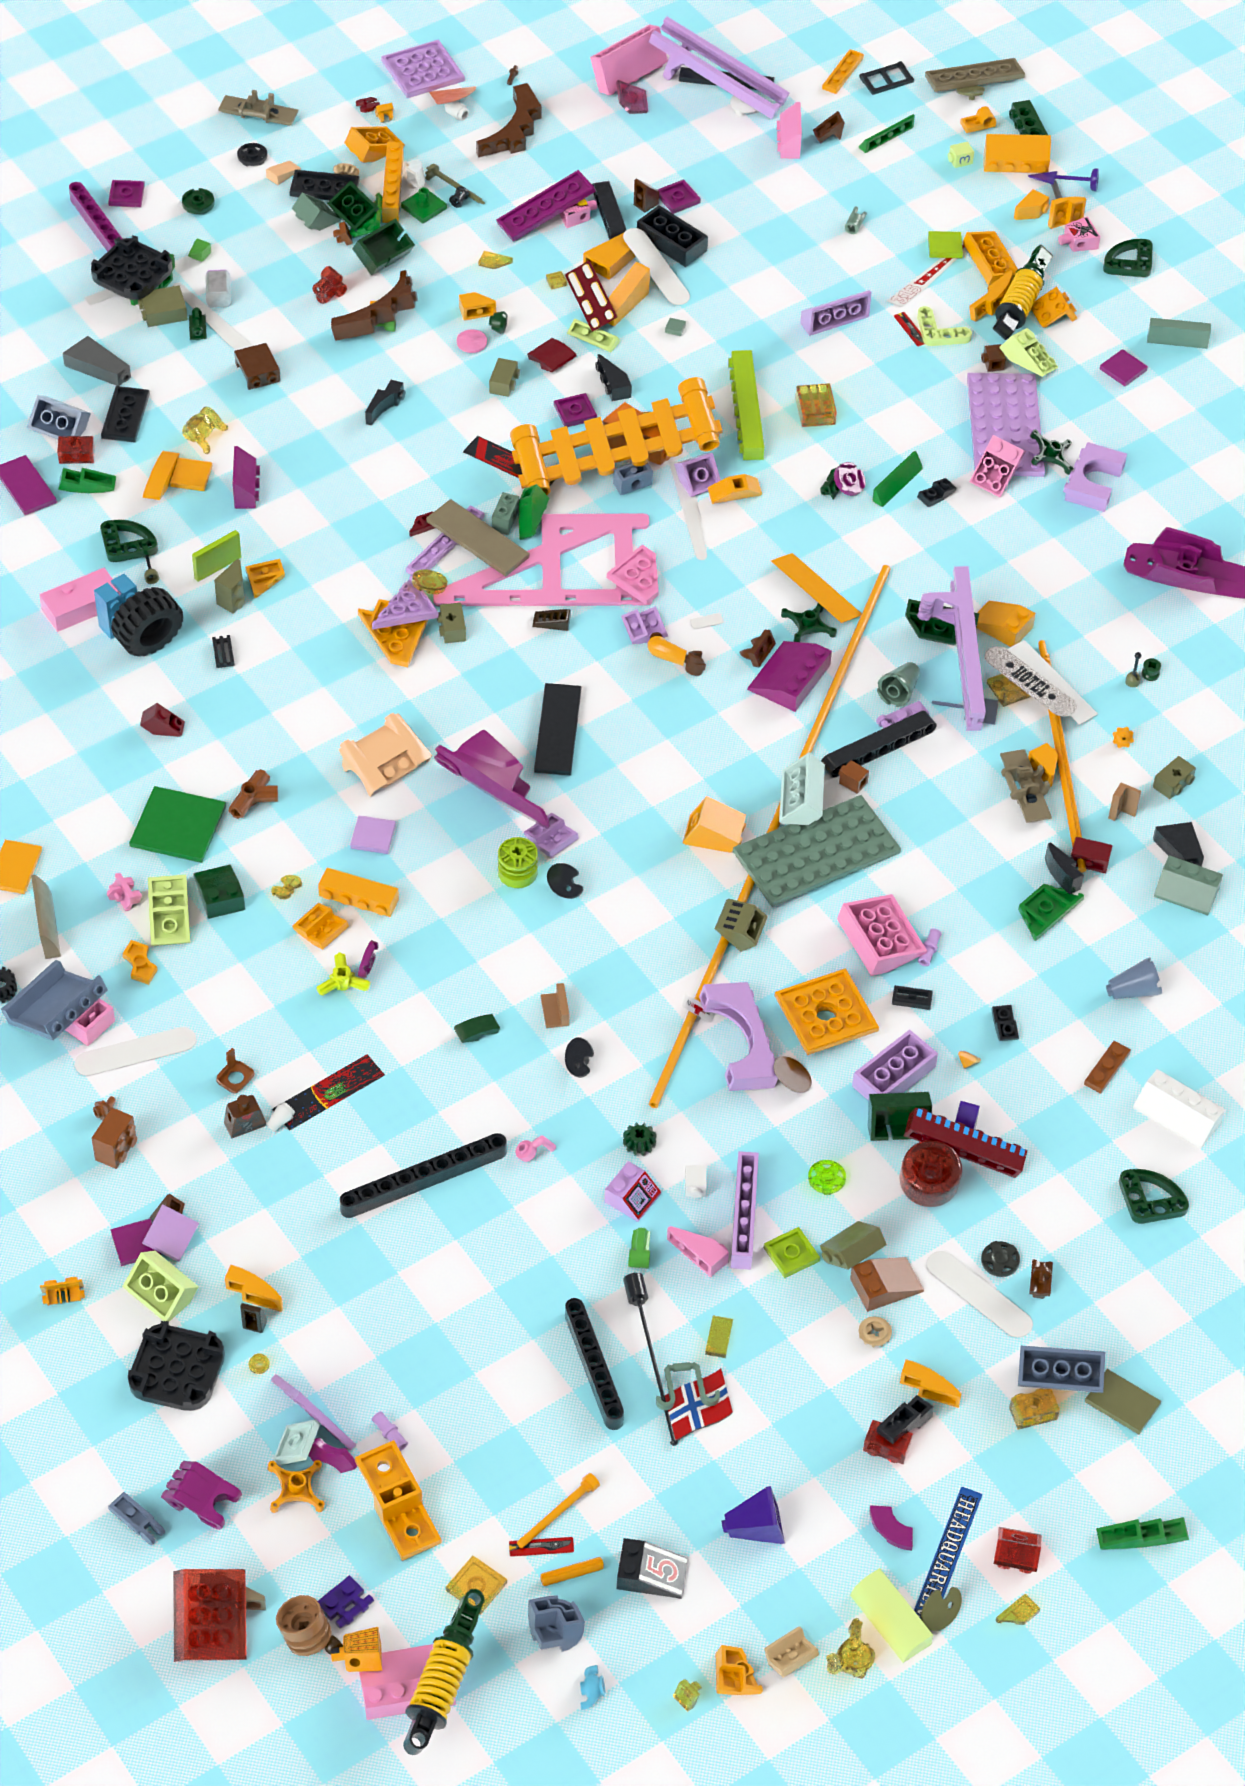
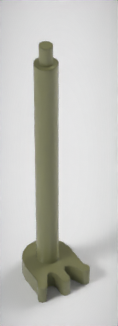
[425,163,485,205]

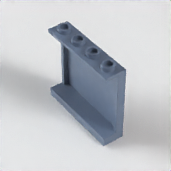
[1,960,108,1040]

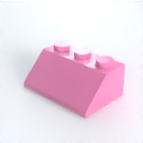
[776,102,802,159]

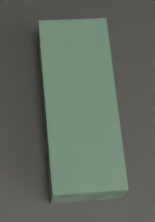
[1147,317,1211,349]

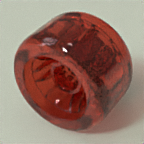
[899,1140,962,1207]

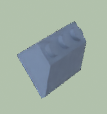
[27,395,91,445]

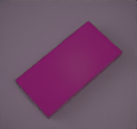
[0,455,57,515]

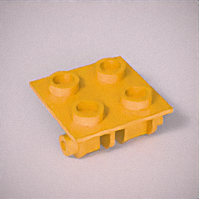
[39,1277,85,1306]

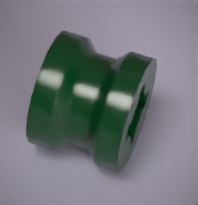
[1141,658,1161,681]

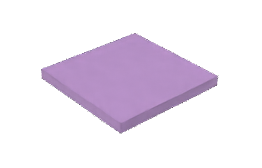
[381,39,465,98]

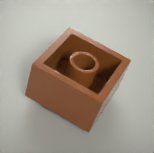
[91,1107,137,1169]

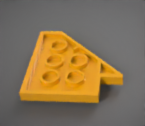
[358,599,428,668]

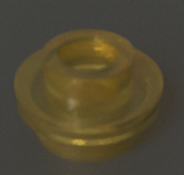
[248,1353,270,1374]

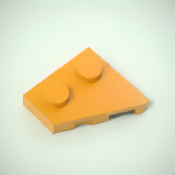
[245,559,285,598]

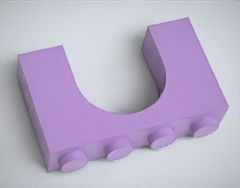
[1063,442,1127,512]

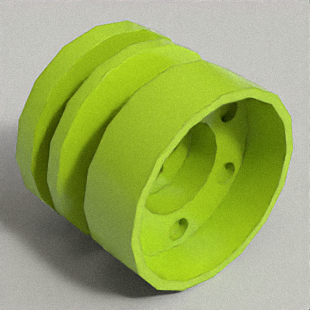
[498,837,538,888]

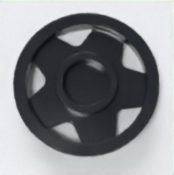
[237,143,268,167]

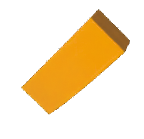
[225,1264,283,1312]
[900,1359,962,1408]

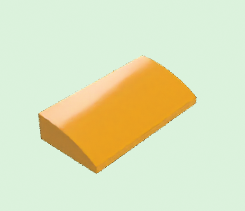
[963,231,1018,286]

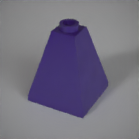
[721,1486,785,1544]

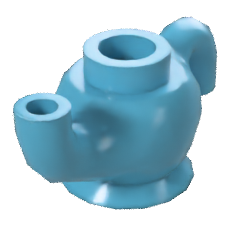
[580,1665,606,1710]

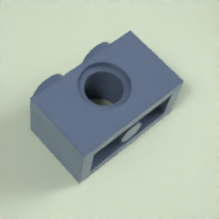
[613,463,653,495]

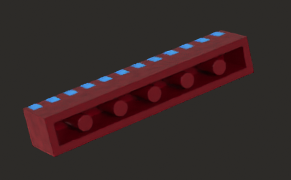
[904,1108,1028,1178]

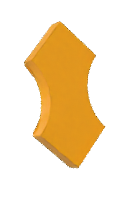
[122,940,158,985]

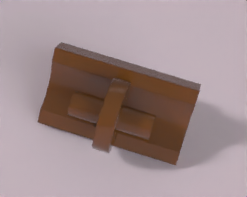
[1029,1259,1053,1299]

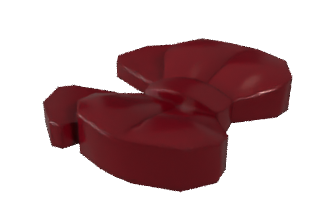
[355,97,380,113]

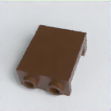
[234,343,281,390]

